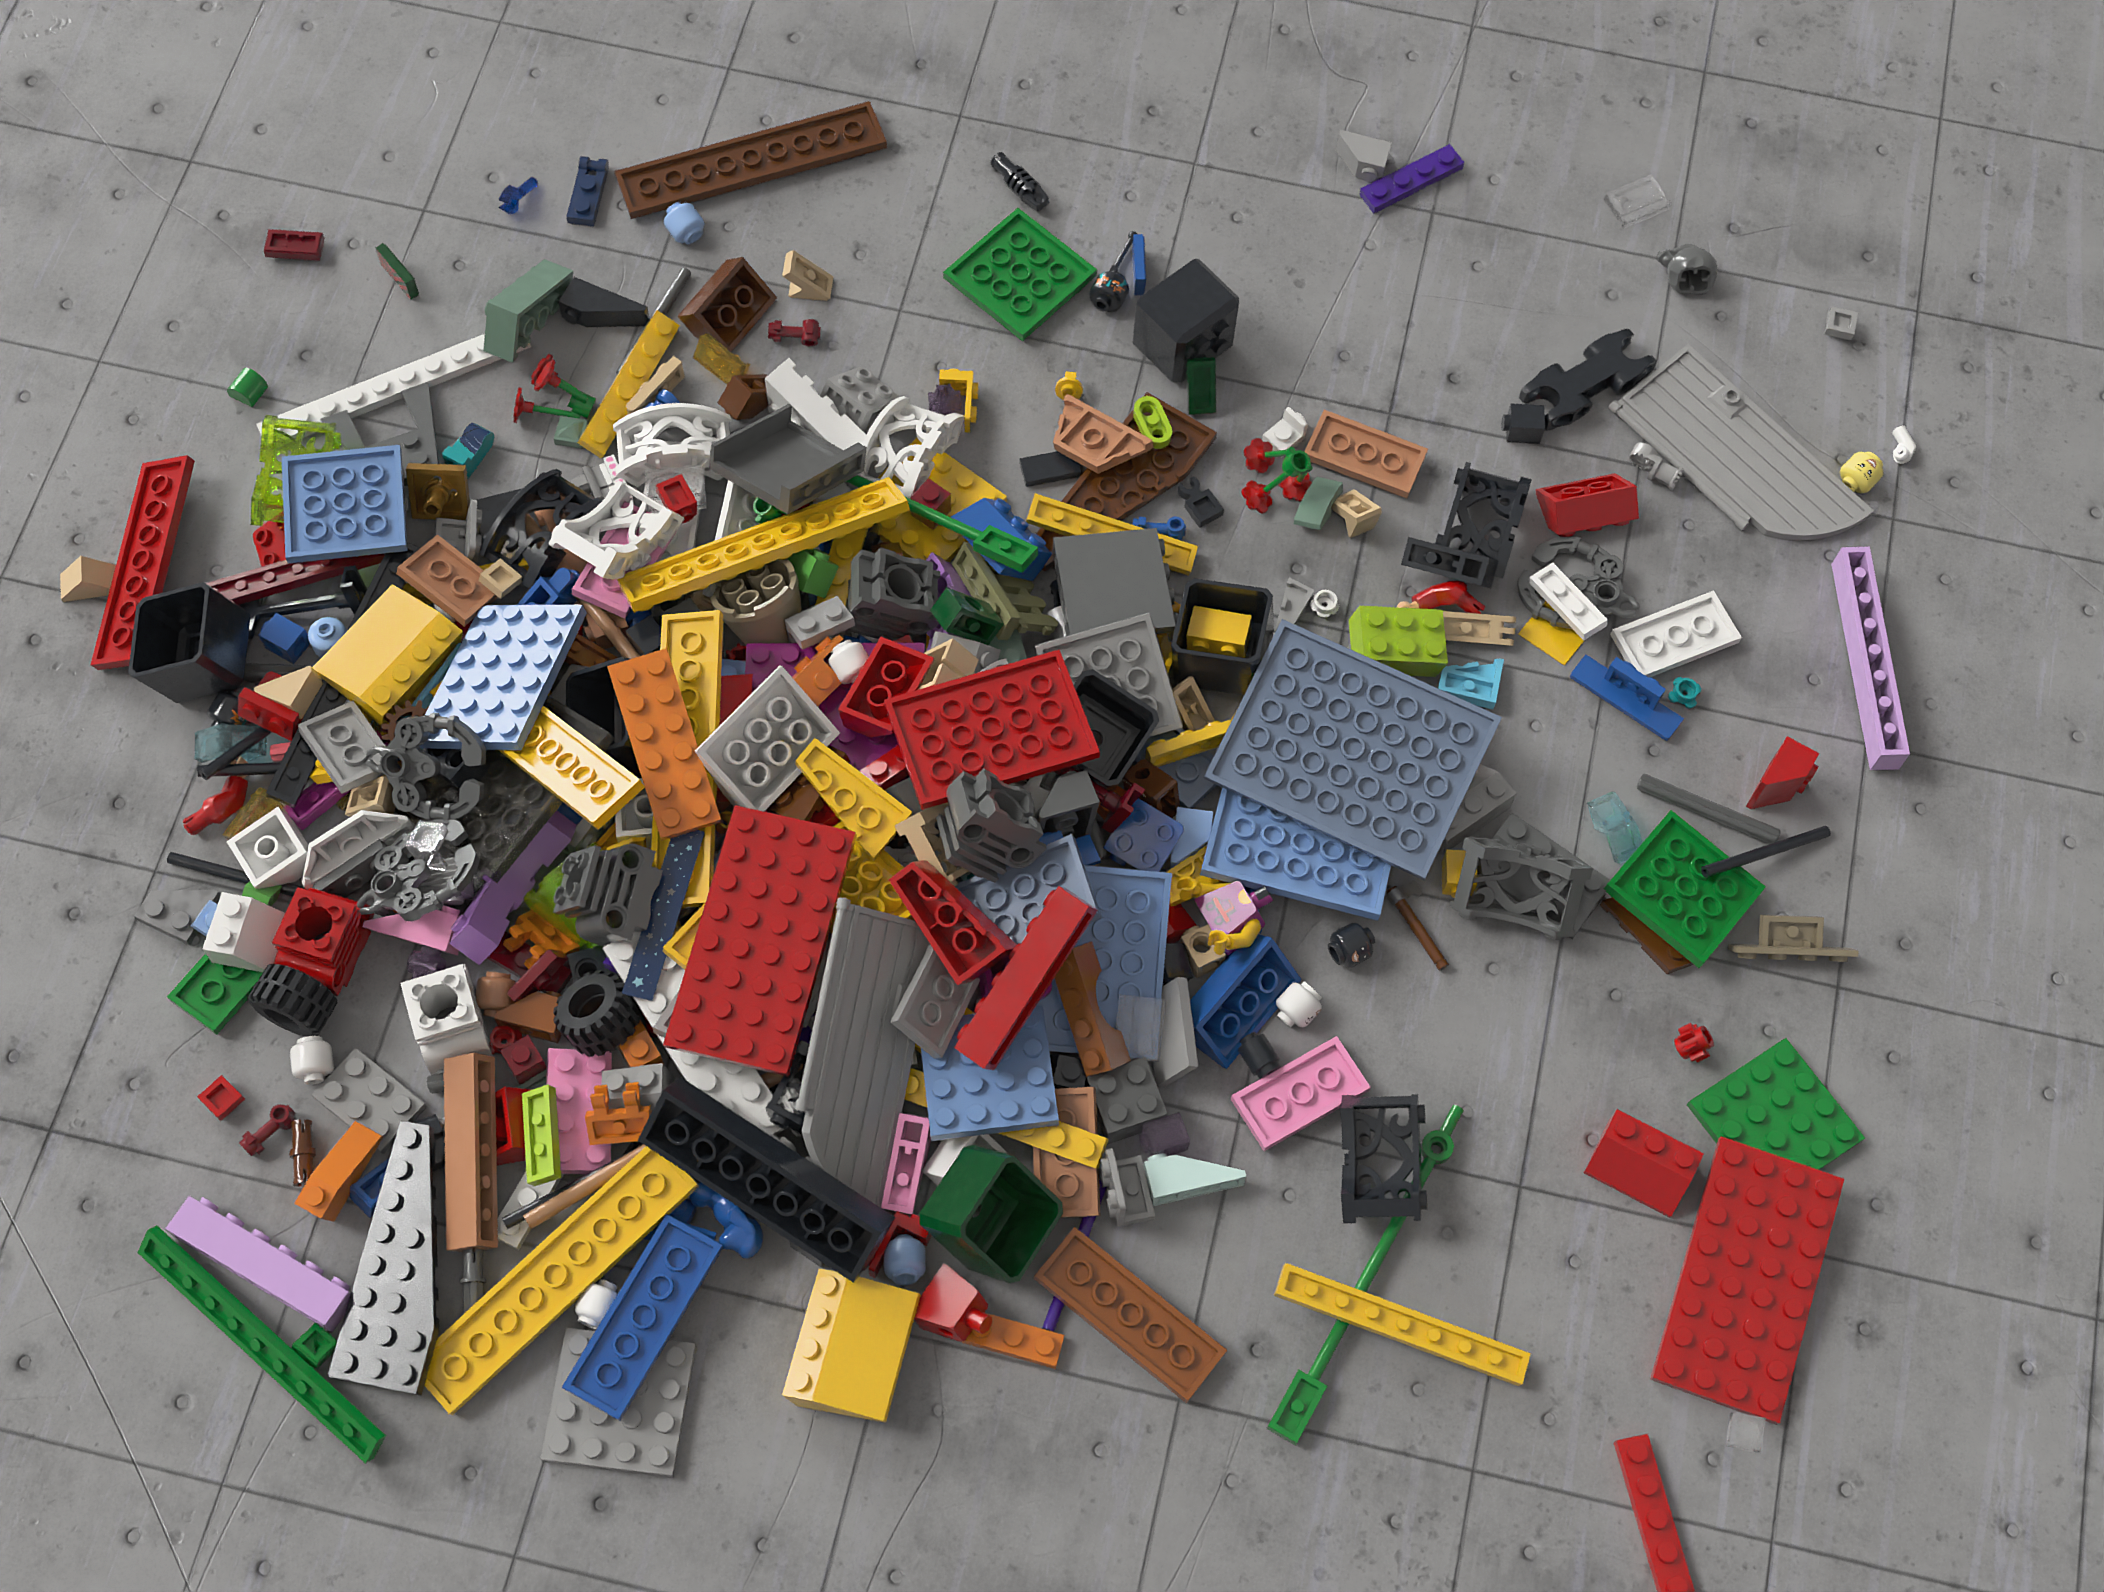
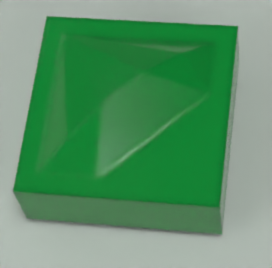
[291,1322,338,1370]

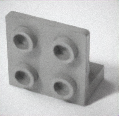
[820,367,899,432]

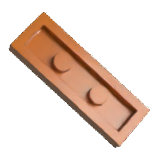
[962,1313,1065,1369]

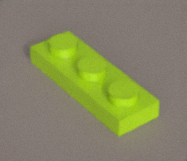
[522,1084,561,1186]

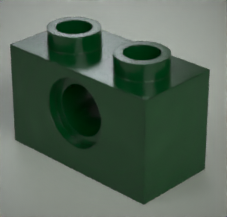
[930,587,1004,645]

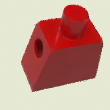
[914,1263,992,1342]

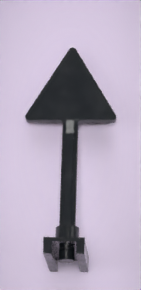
[239,565,368,640]

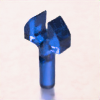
[499,177,538,214]

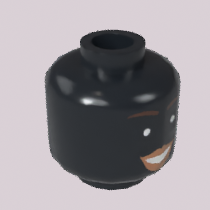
[1327,923,1375,968]

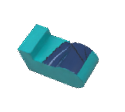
[442,423,495,480]

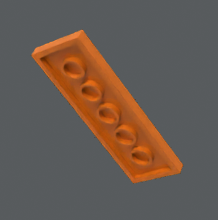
[607,648,722,841]

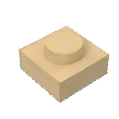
[479,558,522,599]

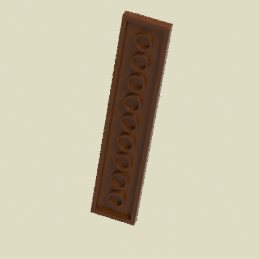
[614,101,887,219]

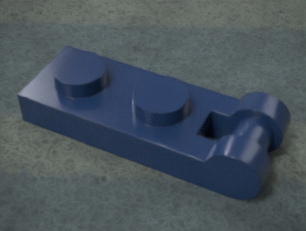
[566,156,609,227]

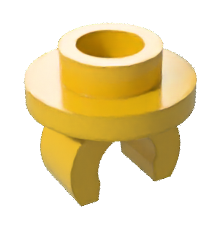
[1055,371,1083,401]

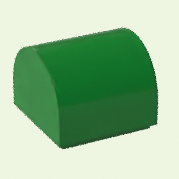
[227,368,268,407]

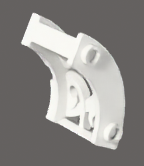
[858,396,965,498]
[613,403,731,487]
[549,480,684,579]

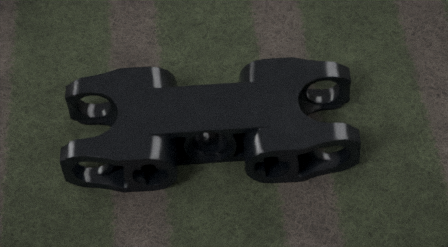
[1519,329,1657,430]

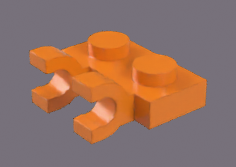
[503,906,581,969]
[585,1082,651,1145]

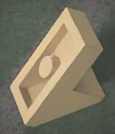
[782,250,834,301]
[1331,490,1382,538]

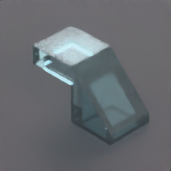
[194,724,267,763]
[1587,791,1643,864]

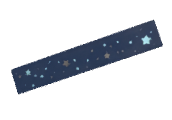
[622,830,704,1001]

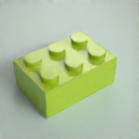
[1349,605,1448,677]

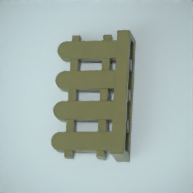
[952,542,1058,640]

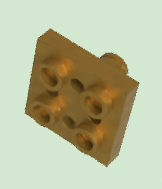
[406,463,470,521]

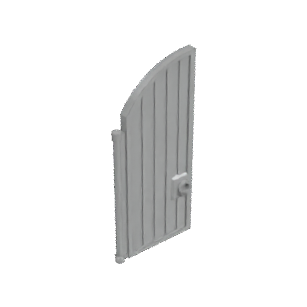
[1608,344,1874,540]
[795,898,930,1208]

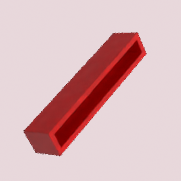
[954,886,1098,1071]

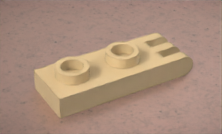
[626,356,685,414]
[1443,611,1516,646]

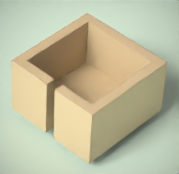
[918,638,979,690]

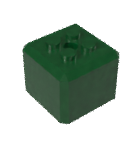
[919,1145,1063,1284]

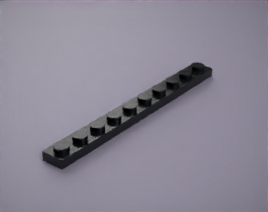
[266,542,420,808]

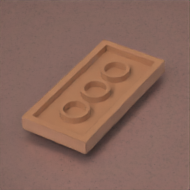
[1304,409,1428,498]
[1033,1087,1101,1218]

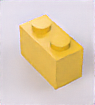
[1187,606,1252,658]

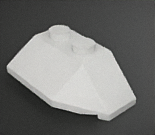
[302,810,417,890]

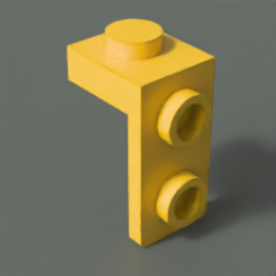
[939,369,979,433]

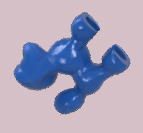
[689,1182,763,1259]

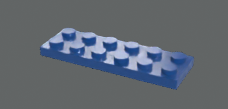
[562,1214,723,1421]

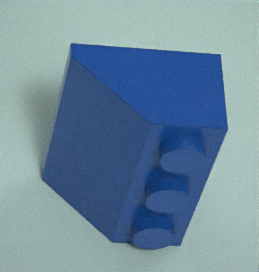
[951,498,1052,581]

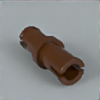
[289,1119,316,1187]

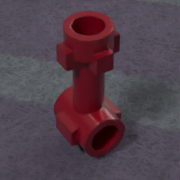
[768,319,821,347]
[239,1104,296,1157]

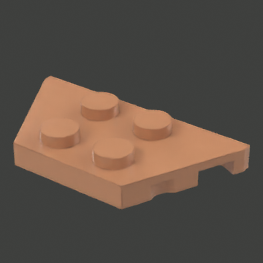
[1053,394,1153,474]

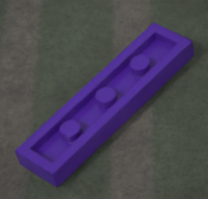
[1359,144,1464,214]

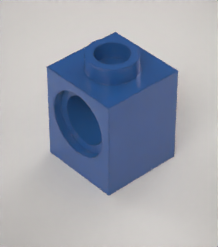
[258,613,310,664]

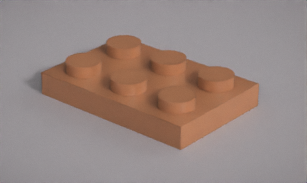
[396,534,498,627]

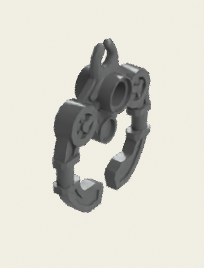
[1517,536,1640,631]
[366,712,486,821]
[357,819,480,922]

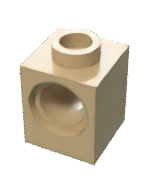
[1180,924,1226,978]

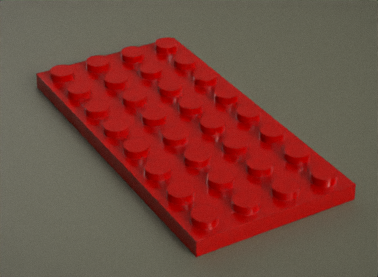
[663,805,857,1077]
[1650,1136,1845,1425]

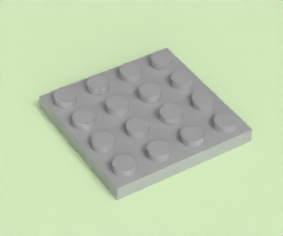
[1035,612,1183,746]
[540,1328,696,1478]

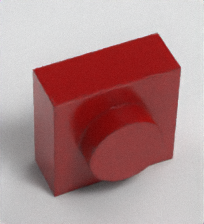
[197,1075,245,1121]

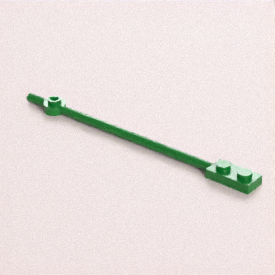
[846,475,1038,573]
[1267,1105,1464,1446]

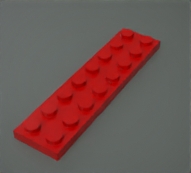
[91,455,195,670]

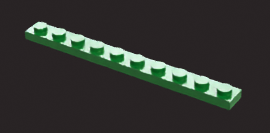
[137,1225,386,1464]

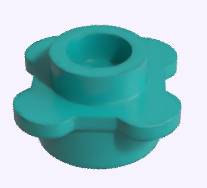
[1668,677,1702,709]

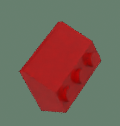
[1535,473,1639,537]
[838,637,935,737]
[1584,1109,1704,1218]

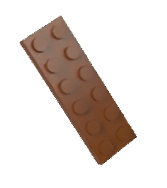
[1033,1227,1227,1403]

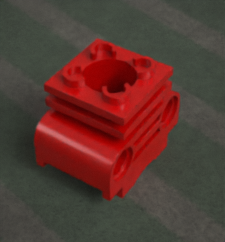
[272,887,375,996]

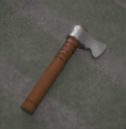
[1386,880,1449,971]

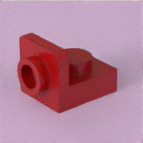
[655,474,697,524]

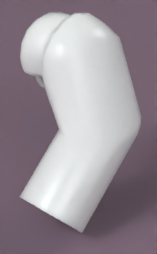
[1892,426,1916,464]

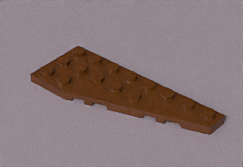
[1036,392,1217,571]

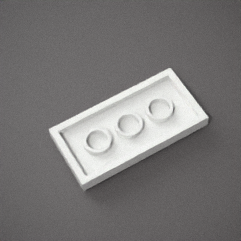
[1610,591,1742,677]

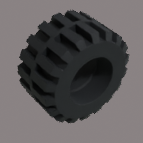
[248,964,338,1037]
[553,970,641,1057]

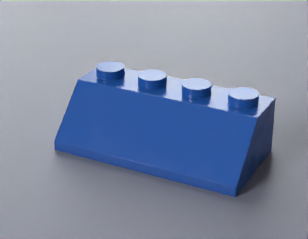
[1190,934,1302,1069]

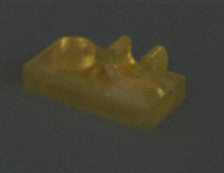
[693,333,750,385]
[222,787,284,840]

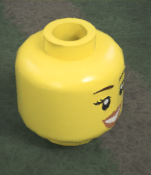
[1840,452,1883,494]

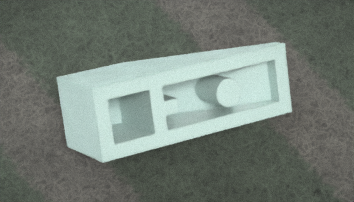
[1143,1153,1246,1206]

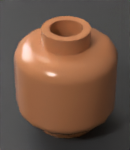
[475,972,516,1017]

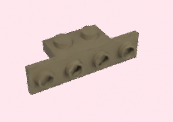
[1728,915,1859,962]

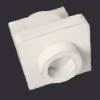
[1262,407,1308,458]

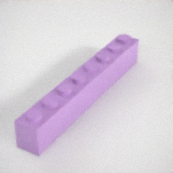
[1831,547,1910,770]

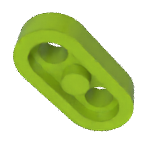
[1133,396,1172,449]

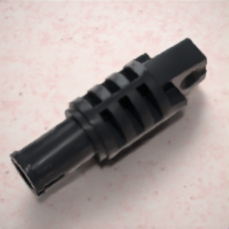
[990,152,1049,212]

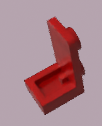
[868,1211,932,1278]

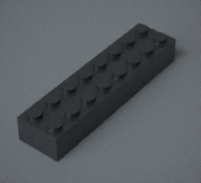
[638,1077,896,1283]

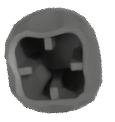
[1657,244,1718,294]

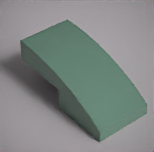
[1294,477,1343,530]

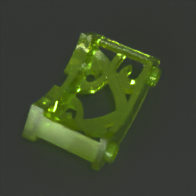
[251,415,341,526]

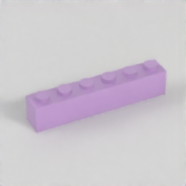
[165,1196,351,1333]

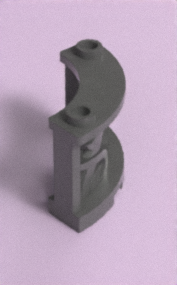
[1449,837,1593,940]

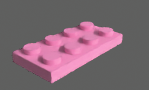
[572,501,677,619]
[1231,1036,1371,1151]
[546,1048,612,1174]

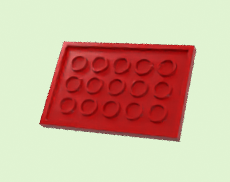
[884,649,1100,810]

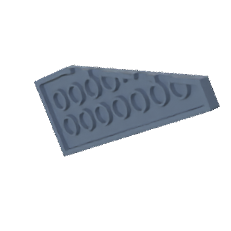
[914,834,1102,944]

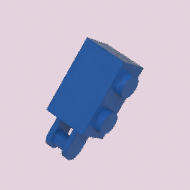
[517,568,581,605]

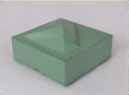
[554,415,588,449]

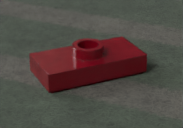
[263,229,325,261]
[507,949,569,1002]

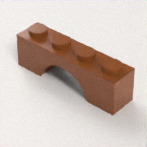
[1054,941,1131,1077]

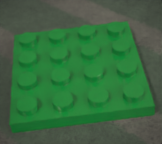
[943,208,1097,342]
[1603,810,1766,968]
[1687,1038,1865,1170]

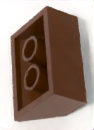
[677,257,777,355]

